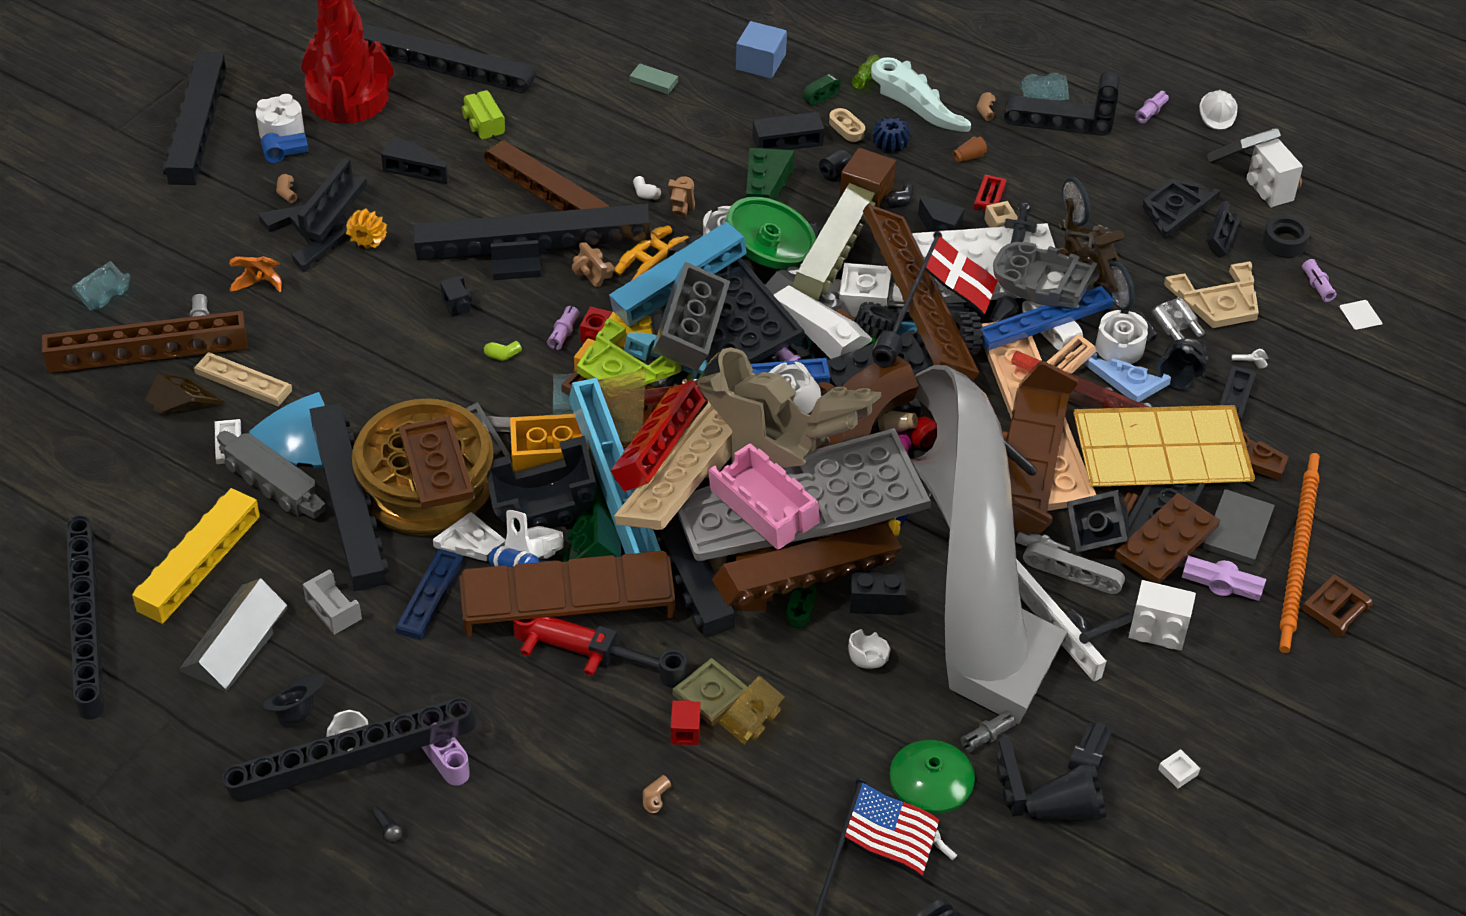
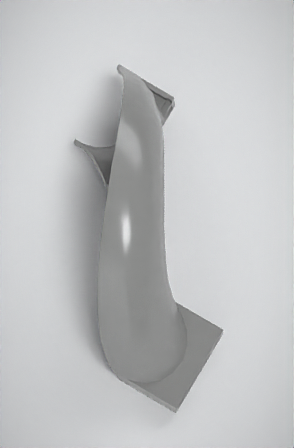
[910,365,1067,725]

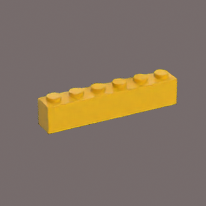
[132,488,260,624]

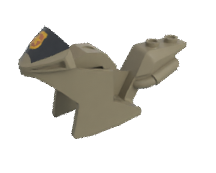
[697,347,882,468]

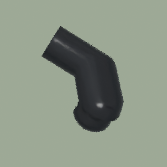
[887,183,914,207]
[1066,609,1091,633]

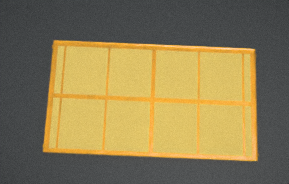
[1074,405,1255,486]

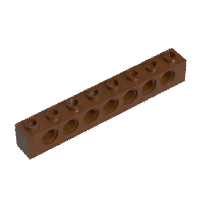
[42,311,248,373]

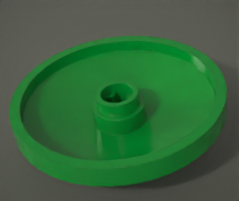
[725,197,816,270]

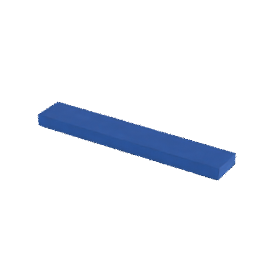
[981,286,1114,351]

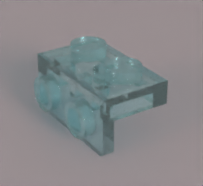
[1020,73,1070,102]
[72,261,131,311]

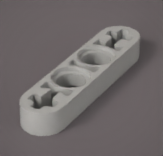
[1023,542,1125,594]

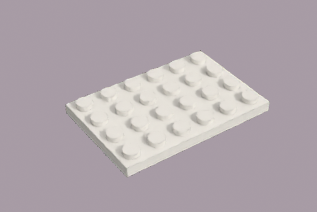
[912,223,1064,303]

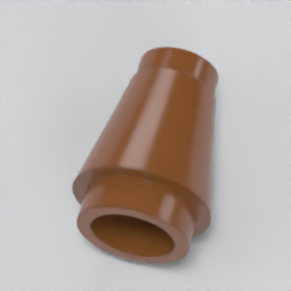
[952,136,988,163]

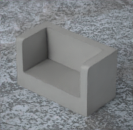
[303,570,362,635]

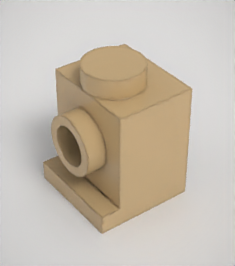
[985,201,1018,228]

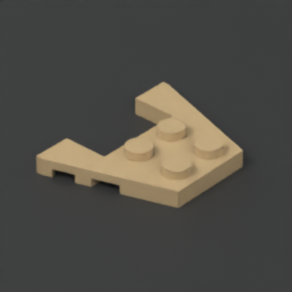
[1164,261,1259,328]

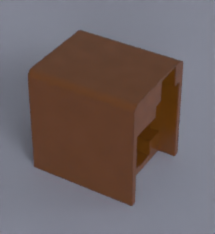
[840,148,896,208]

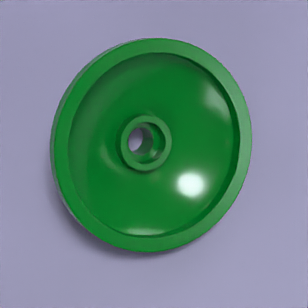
[890,740,975,814]

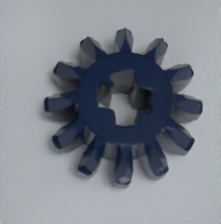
[872,117,911,153]

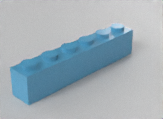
[609,222,747,327]

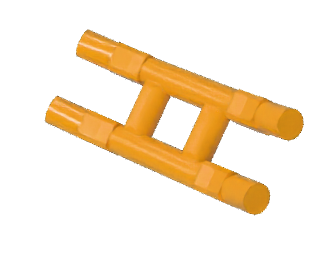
[614,226,689,281]

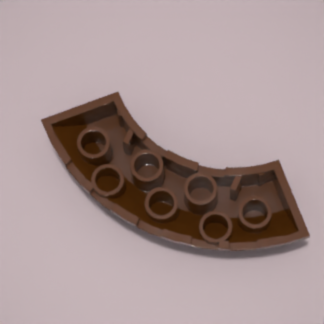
[815,356,919,450]

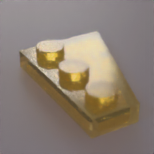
[598,369,646,451]

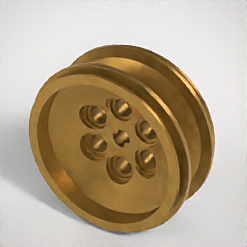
[352,399,493,536]

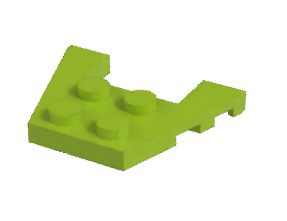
[577,318,682,397]

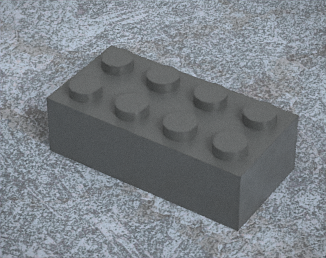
[652,262,730,371]

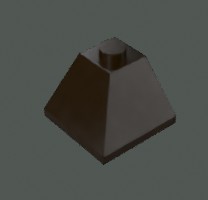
[145,373,224,415]

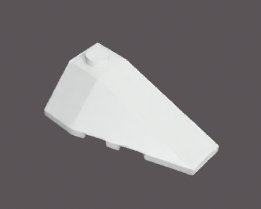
[774,285,872,359]

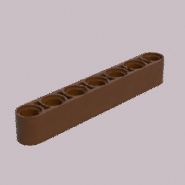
[484,140,609,211]

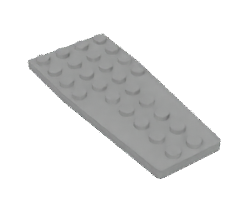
[677,428,931,561]

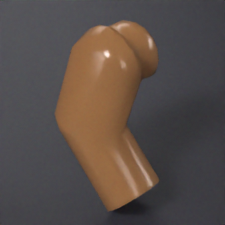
[977,92,996,121]
[276,174,298,204]
[643,775,671,813]

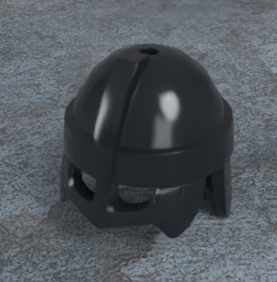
[1157,338,1208,391]

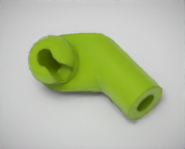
[484,341,522,361]

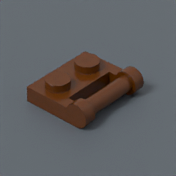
[1302,574,1373,637]

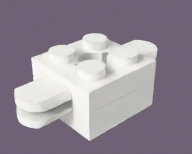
[828,263,905,317]

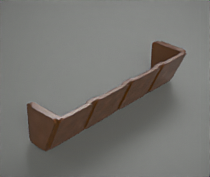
[1006,361,1078,534]
[459,551,675,638]

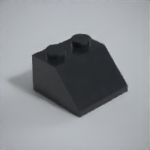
[1067,490,1129,553]

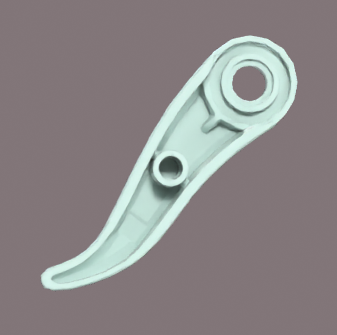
[871,57,971,132]

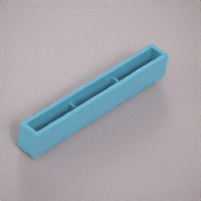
[569,378,661,554]

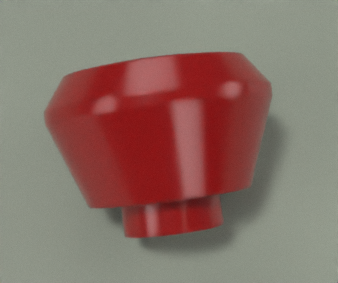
[909,417,937,449]

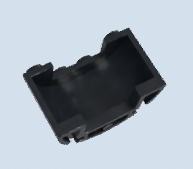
[487,436,596,529]

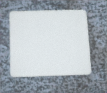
[1339,300,1382,330]

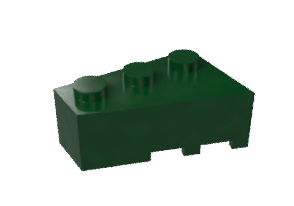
[746,148,795,201]

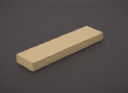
[194,352,292,407]

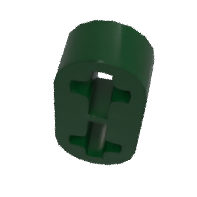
[802,74,841,106]
[786,584,817,629]

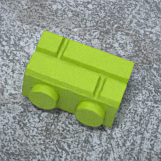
[462,90,505,140]

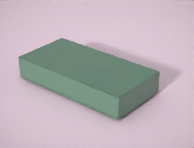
[630,64,678,94]

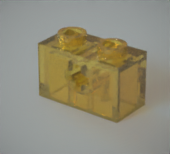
[719,675,784,744]

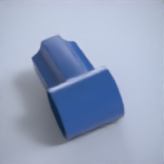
[261,132,308,163]

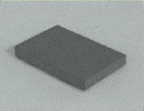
[1207,128,1281,162]
[1203,489,1275,565]

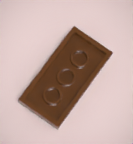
[399,416,474,510]
[1115,493,1220,584]

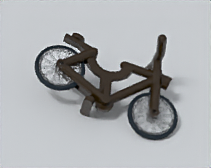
[1058,177,1135,312]

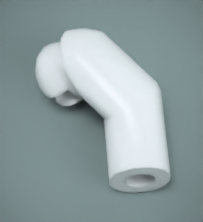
[633,176,661,200]

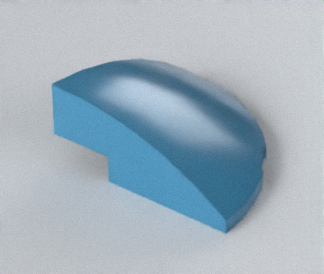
[249,392,325,469]

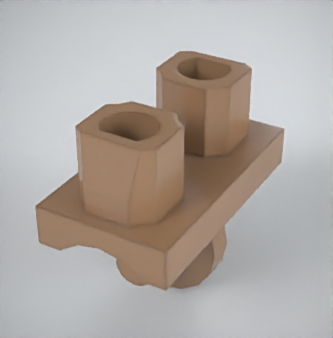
[668,177,695,218]
[572,243,614,287]

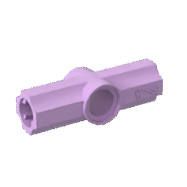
[1182,556,1266,601]

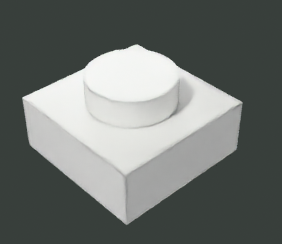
[1158,749,1200,788]

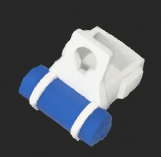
[489,510,564,567]

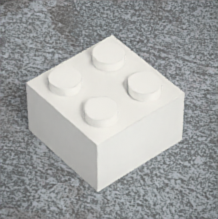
[1246,139,1303,207]
[1128,580,1196,651]

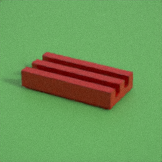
[974,175,1007,212]

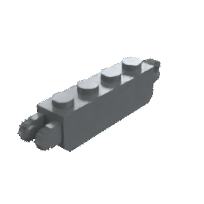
[217,430,326,519]

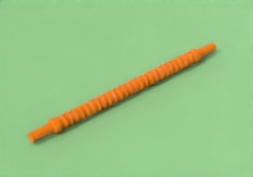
[1279,453,1320,653]

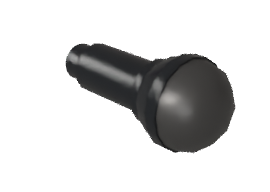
[372,806,402,842]

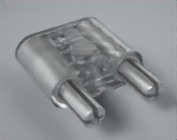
[1151,297,1205,340]

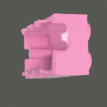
[708,444,820,550]

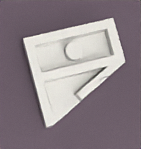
[433,512,506,561]

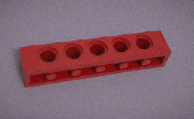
[610,380,706,492]

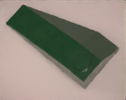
[561,480,621,562]

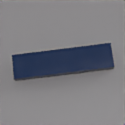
[395,549,464,640]

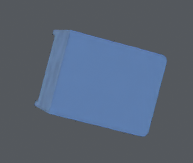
[736,21,787,78]

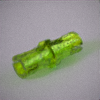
[852,55,880,89]

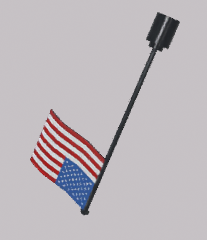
[814,778,940,916]

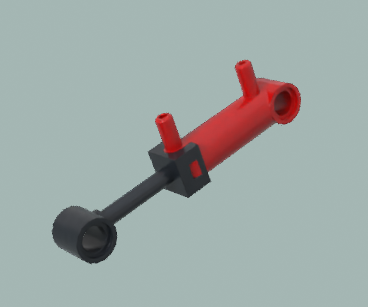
[513,617,687,688]

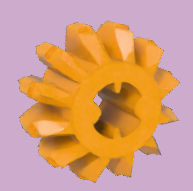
[346,208,387,249]

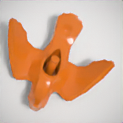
[229,256,282,292]

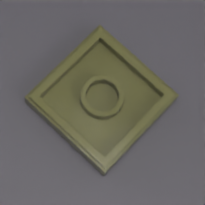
[673,658,751,727]

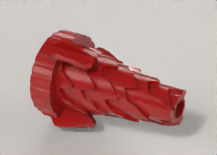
[301,0,394,124]

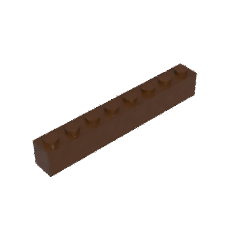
[712,522,902,606]

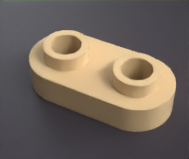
[829,108,865,142]

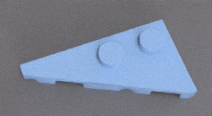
[1083,353,1171,404]

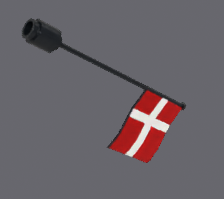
[872,231,998,367]

